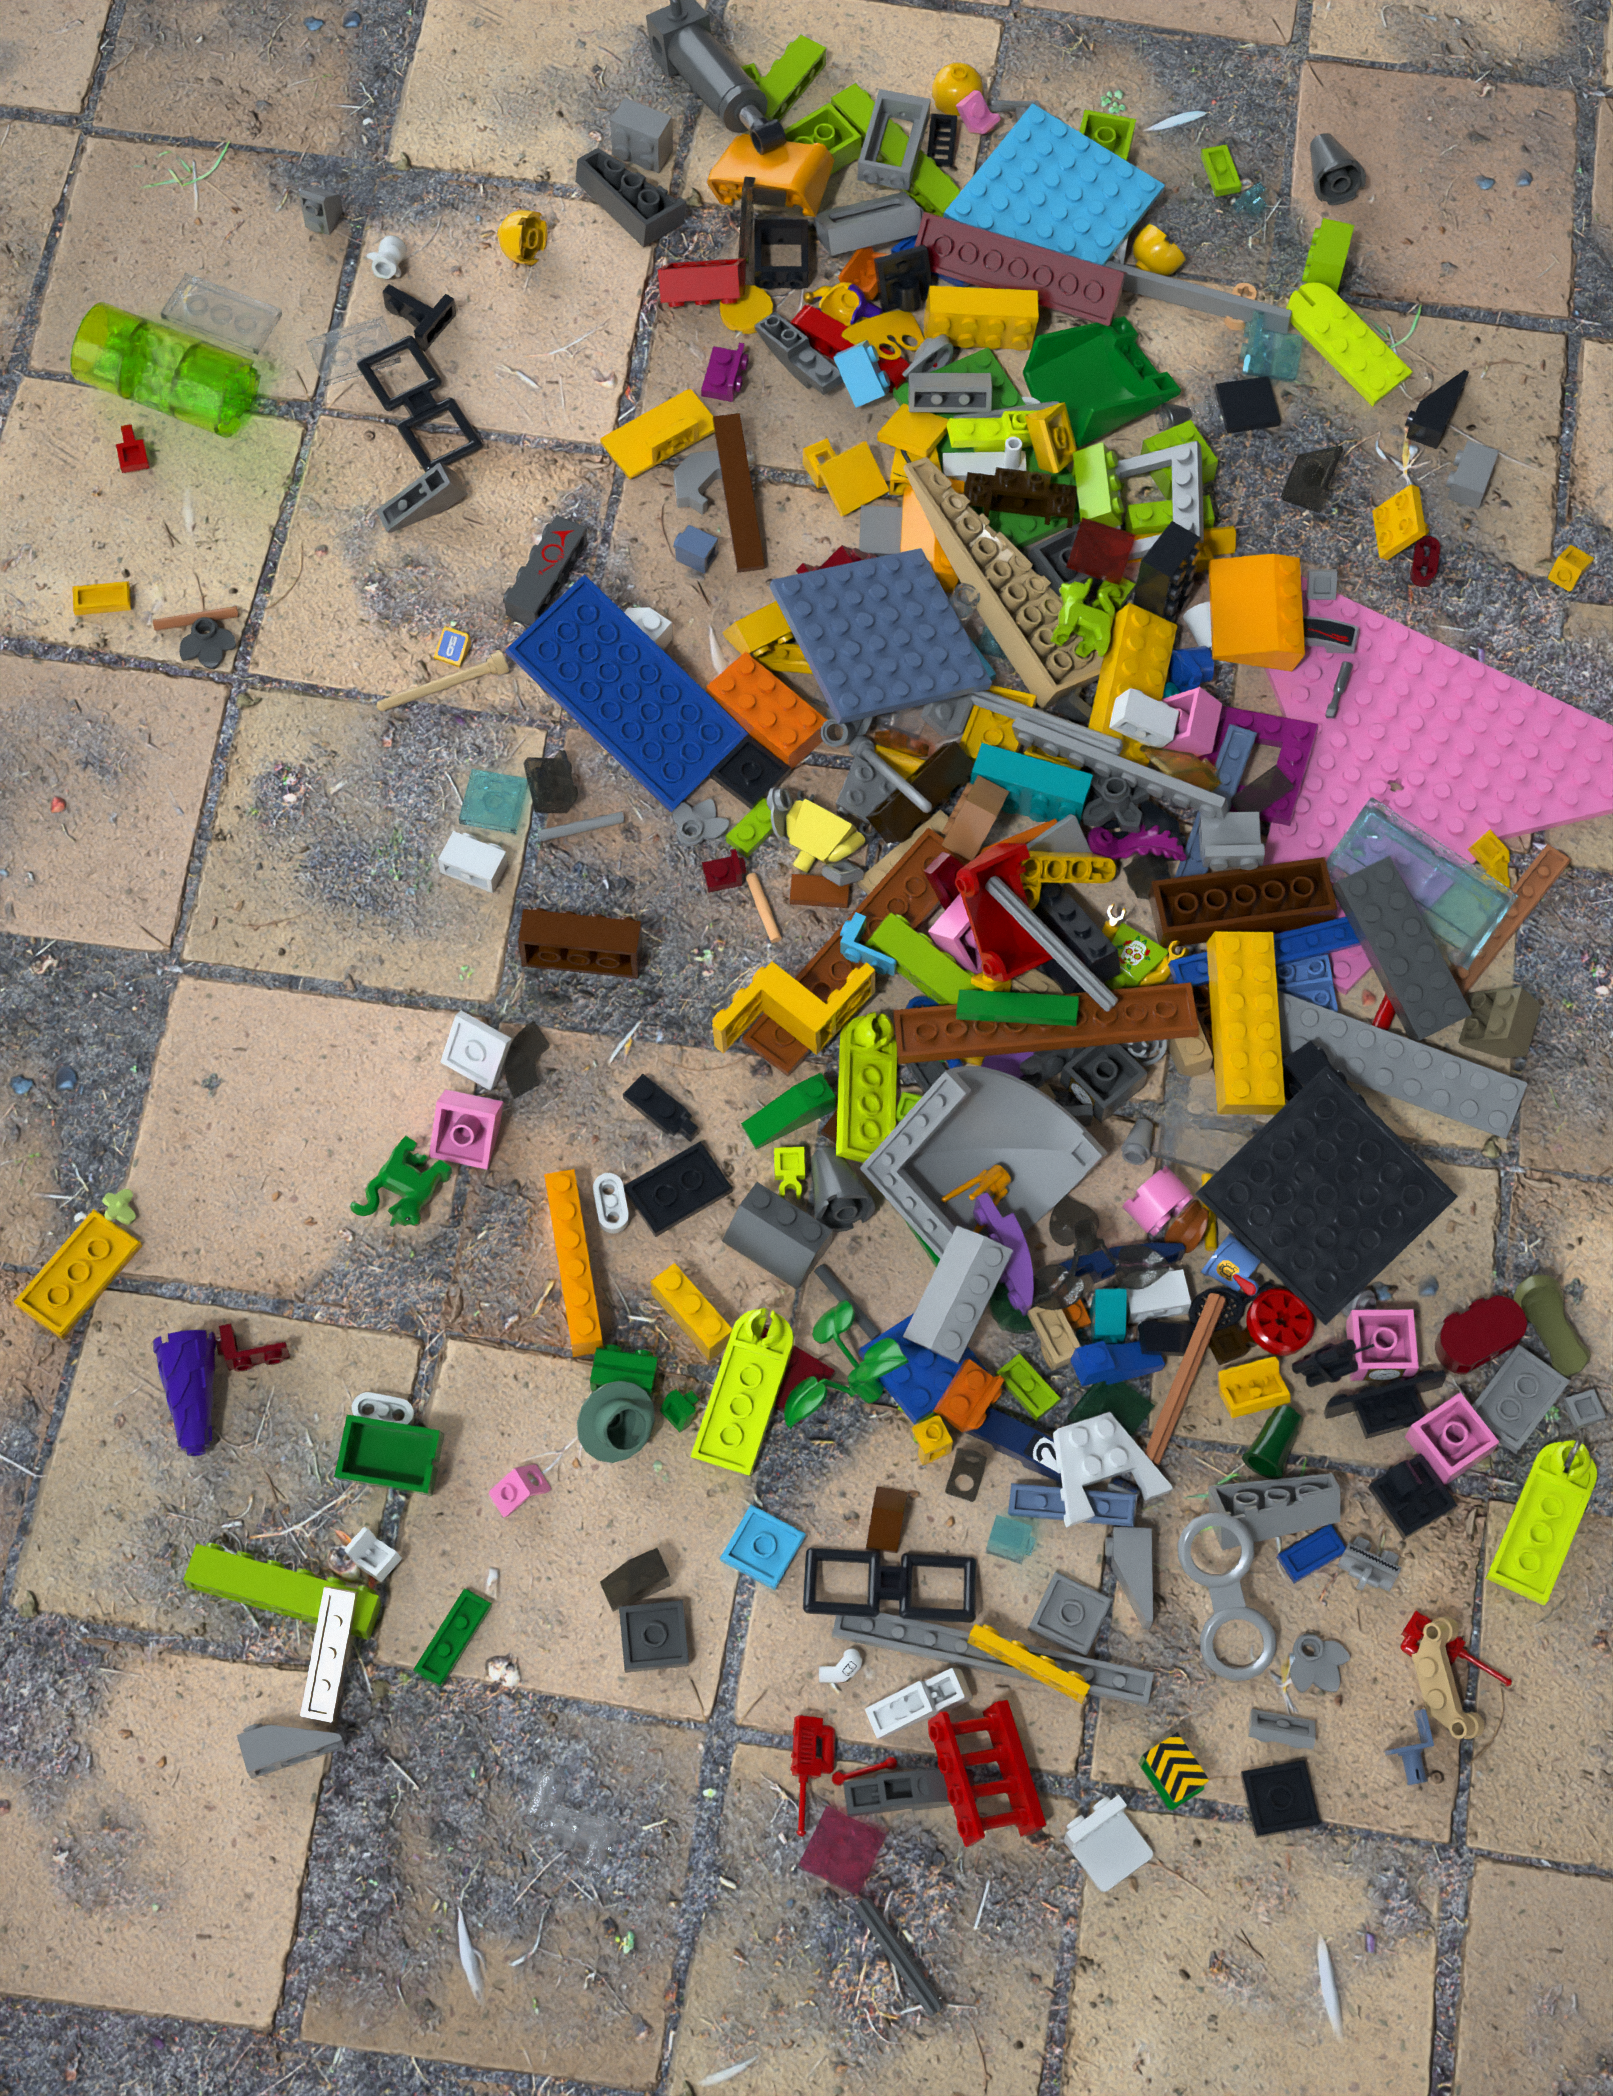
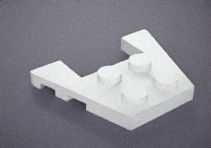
[1053,1412,1173,1528]

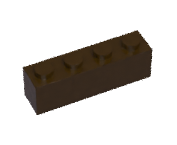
[866,741,974,844]

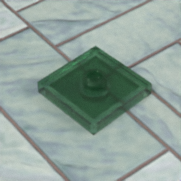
[1067,1381,1155,1437]

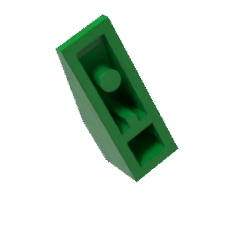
[741,1072,835,1150]

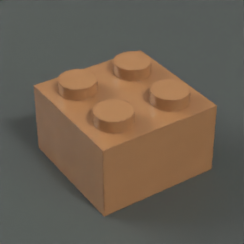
[942,775,1009,861]

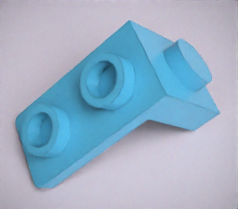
[840,912,897,976]

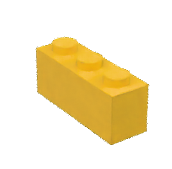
[650,1263,732,1361]

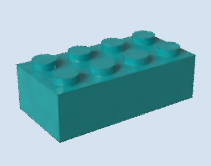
[970,743,1093,825]

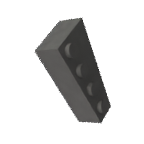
[575,148,686,247]

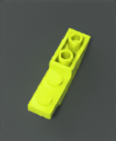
[946,410,1040,452]

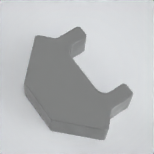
[673,450,722,515]

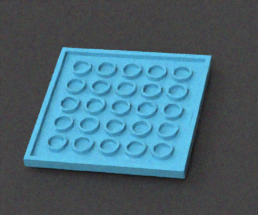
[943,103,1165,266]

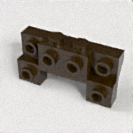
[964,467,1077,528]

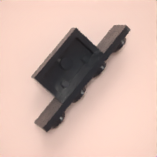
[1324,1370,1446,1439]

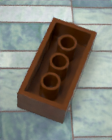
[518,908,643,979]

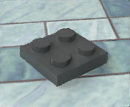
[619,1600,689,1673]

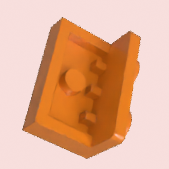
[838,246,889,300]

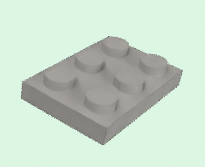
[1472,1344,1570,1454]

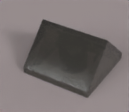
[1280,445,1343,513]

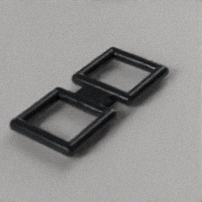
[357,336,483,472]
[803,1548,977,1623]

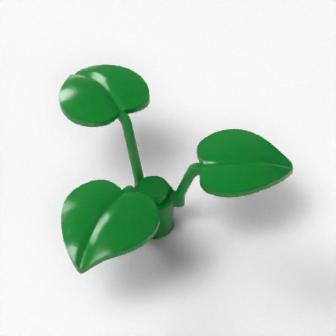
[784,1300,909,1429]

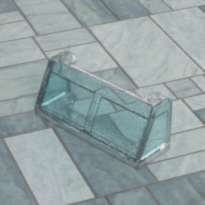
[1326,797,1519,970]

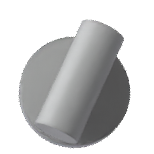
[1341,1288,1376,1316]

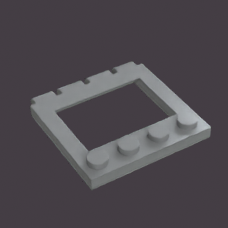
[1097,441,1204,565]

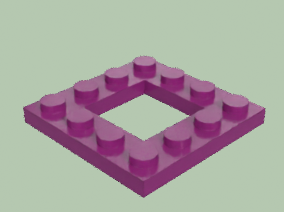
[1183,706,1318,826]

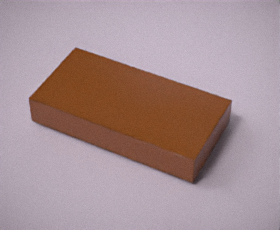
[790,874,849,908]

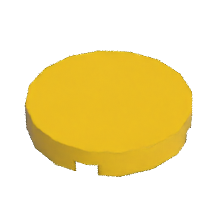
[719,285,773,334]

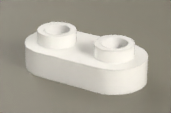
[593,1173,629,1234]
[352,1392,415,1425]

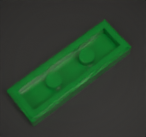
[413,1588,492,1688]

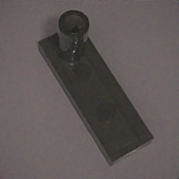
[738,176,787,264]

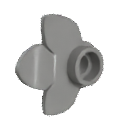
[767,787,794,841]
[673,799,729,846]
[1290,1634,1350,1693]

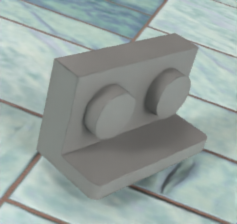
[920,693,973,736]

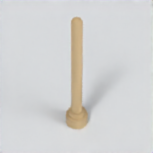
[377,651,509,711]

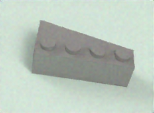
[1208,1473,1340,1550]

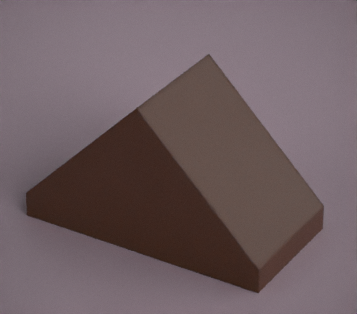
[866,1486,907,1554]

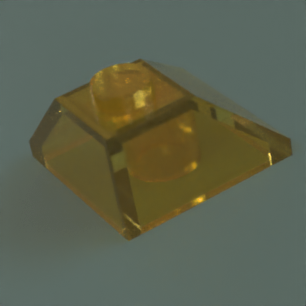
[1139,745,1221,792]

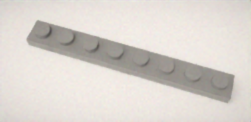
[1012,717,1228,820]

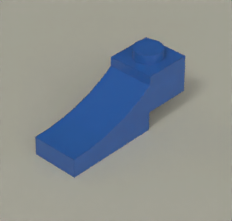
[1070,1341,1165,1387]

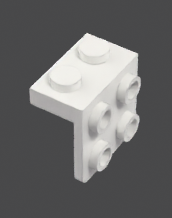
[1063,1795,1153,1892]

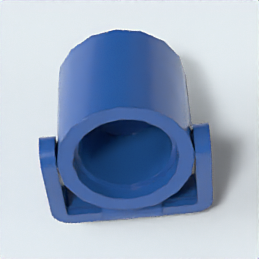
[1168,646,1214,693]

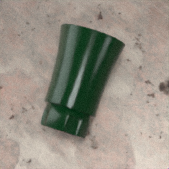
[1242,1405,1303,1479]

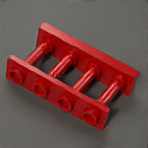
[928,1700,1047,1847]

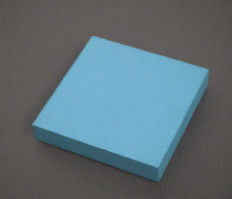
[720,1504,806,1591]

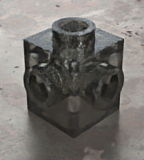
[1123,854,1171,900]

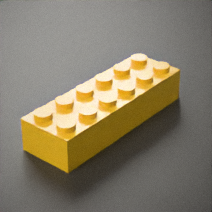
[1088,603,1177,767]
[1206,931,1285,1115]

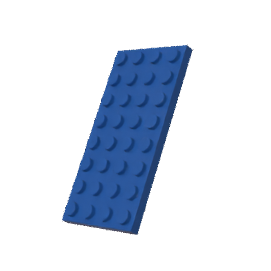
[505,574,749,812]

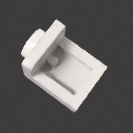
[344,1527,402,1582]

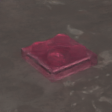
[798,1806,886,1896]

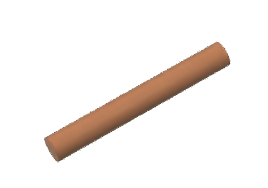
[153,606,239,631]

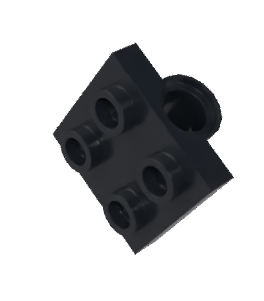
[874,245,933,312]
[1368,1453,1458,1540]

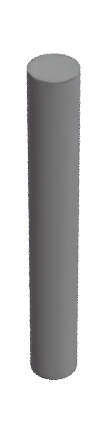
[537,811,624,842]

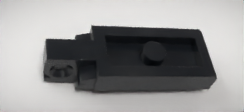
[623,1074,699,1142]

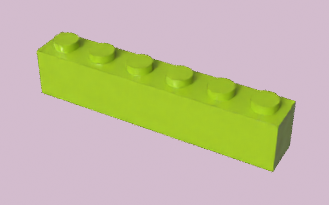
[183,1543,382,1640]

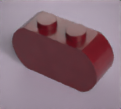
[1435,1295,1527,1375]

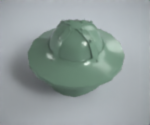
[577,1381,655,1463]

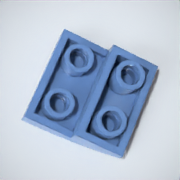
[1276,954,1338,1013]

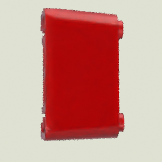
[955,843,1053,982]

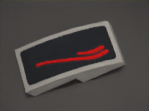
[1303,616,1360,654]

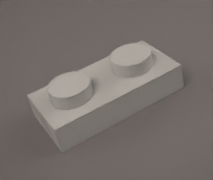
[1249,1709,1316,1749]

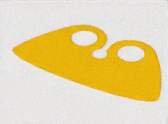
[841,310,924,360]

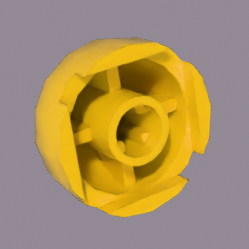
[931,62,984,116]
[497,210,547,265]
[1133,224,1186,276]

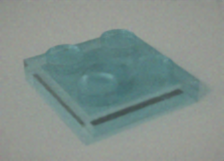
[459,769,528,834]

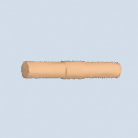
[746,873,782,943]

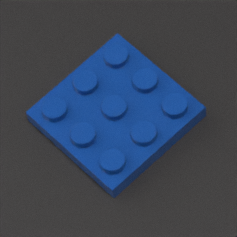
[858,1313,988,1425]

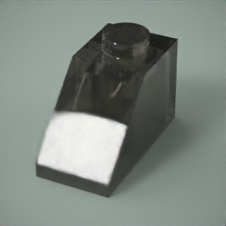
[600,1548,671,1612]

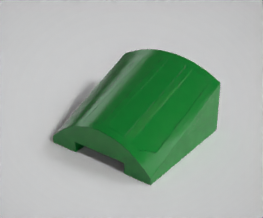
[1022,316,1181,448]

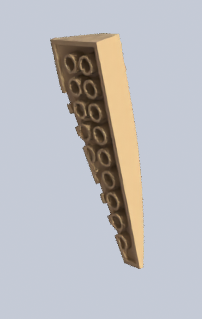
[903,457,1104,709]

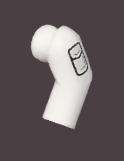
[819,1649,862,1683]

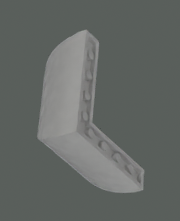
[860,1066,1107,1259]

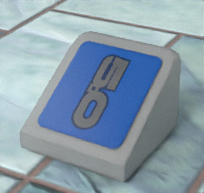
[1106,1477,1141,1499]

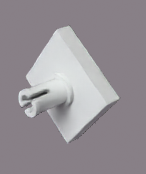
[440,1010,512,1091]

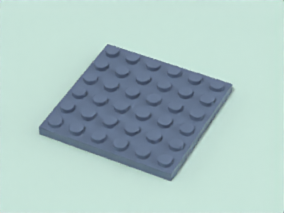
[769,548,992,724]

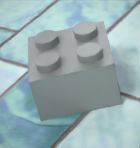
[610,98,673,173]

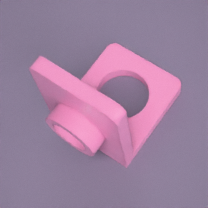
[489,1464,551,1517]

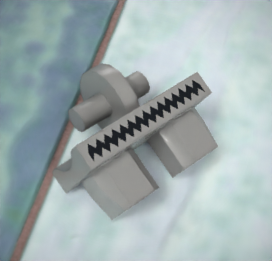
[1337,1537,1401,1592]

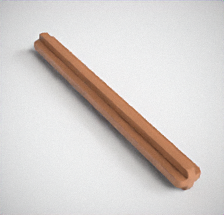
[1145,1293,1226,1465]

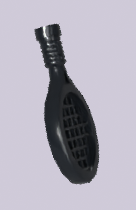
[1188,1282,1274,1332]

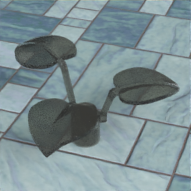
[1032,1195,1170,1310]

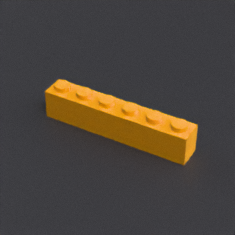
[544,1169,603,1357]

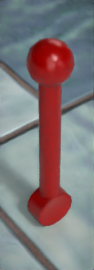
[832,1757,898,1786]

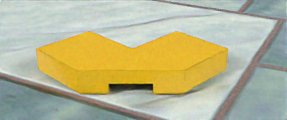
[1467,829,1510,909]

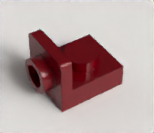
[702,848,747,893]

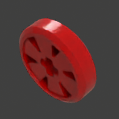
[1246,1288,1314,1356]

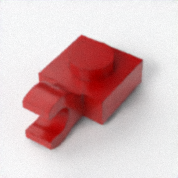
[116,424,149,473]

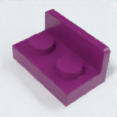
[701,342,749,402]

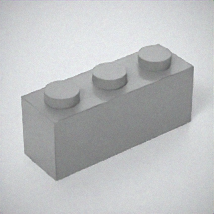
[908,373,992,413]

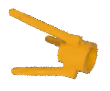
[941,1164,1011,1234]

